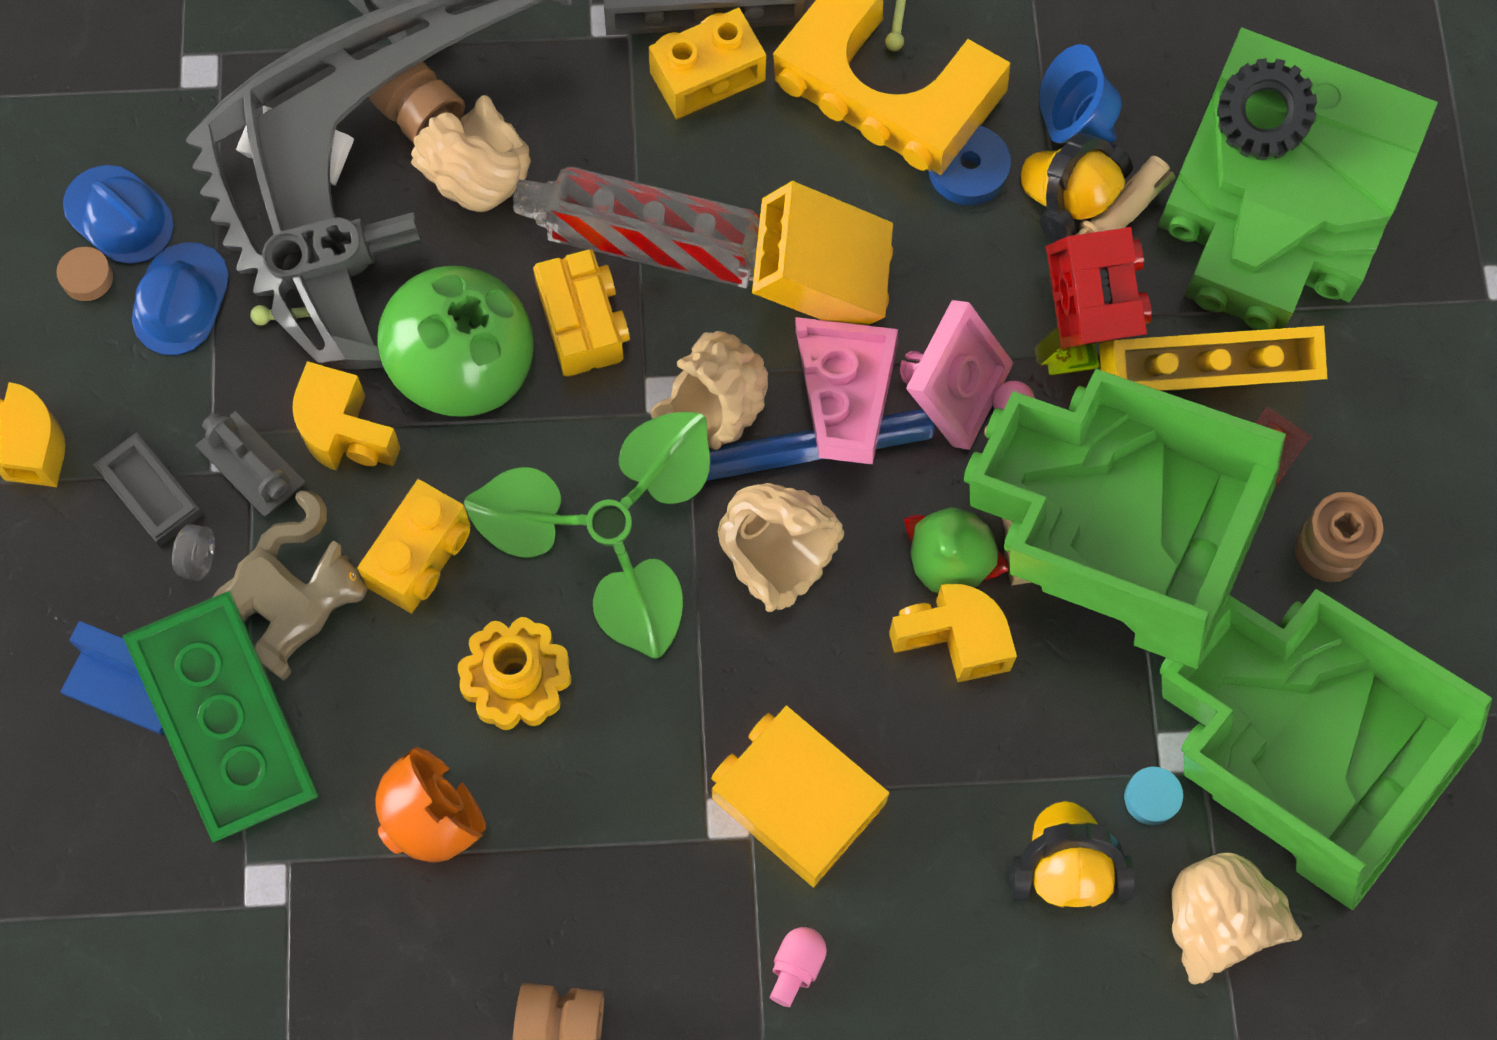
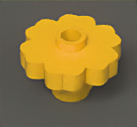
[457,617,571,730]

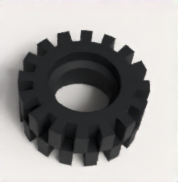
[1217,58,1317,160]

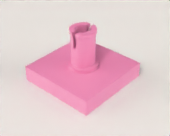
[900,300,1014,450]

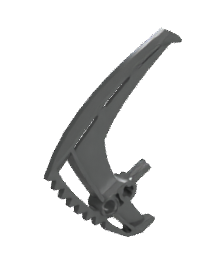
[186,0,572,370]

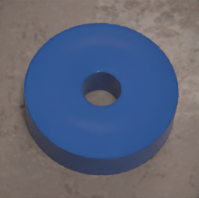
[928,126,1011,205]

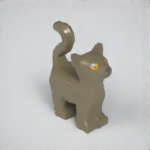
[212,490,367,681]

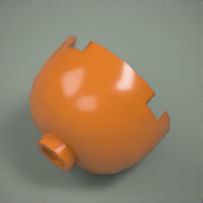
[375,747,486,863]

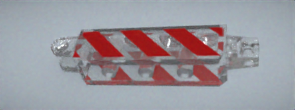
[513,166,760,288]

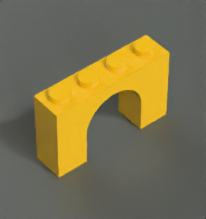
[773,0,1011,175]

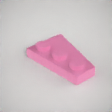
[795,317,898,465]

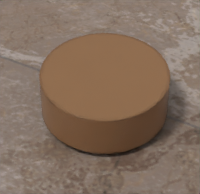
[56,247,113,301]

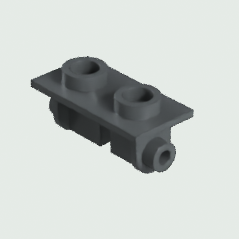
[195,411,306,518]

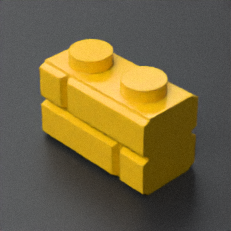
[533,250,630,377]

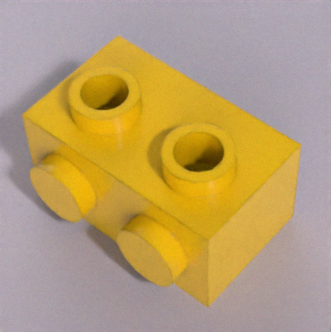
[649,8,766,120]
[357,479,471,614]

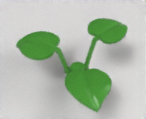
[464,412,710,658]

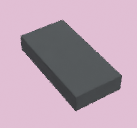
[93,432,203,547]

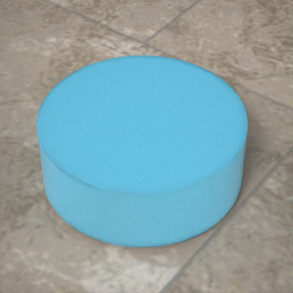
[1124,767,1183,826]

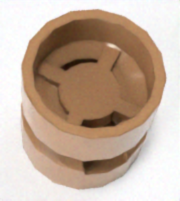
[369,61,465,143]
[1294,492,1384,582]
[513,983,604,1040]

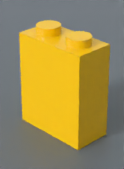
[752,181,893,326]
[711,705,889,888]

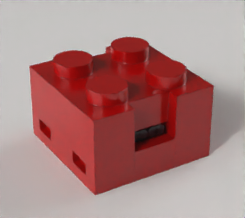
[1046,227,1152,349]

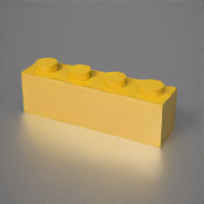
[1099,326,1327,391]

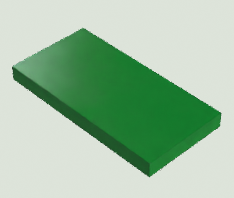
[122,591,319,843]

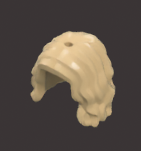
[411,95,531,212]
[651,331,768,450]
[717,483,844,612]
[1171,853,1302,985]

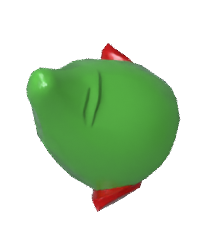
[904,507,1009,593]

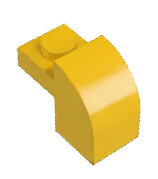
[293,361,401,471]
[0,382,65,487]
[889,584,1017,682]

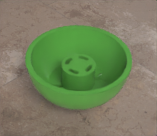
[377,265,534,417]

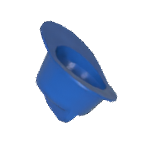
[1039,44,1122,144]
[63,165,174,264]
[132,242,229,356]

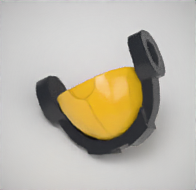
[1021,132,1133,242]
[1009,801,1134,908]

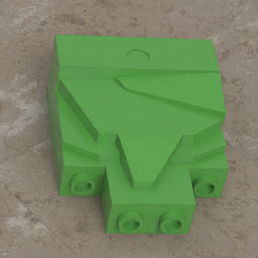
[1158,27,1438,330]
[964,369,1286,669]
[1160,589,1492,911]

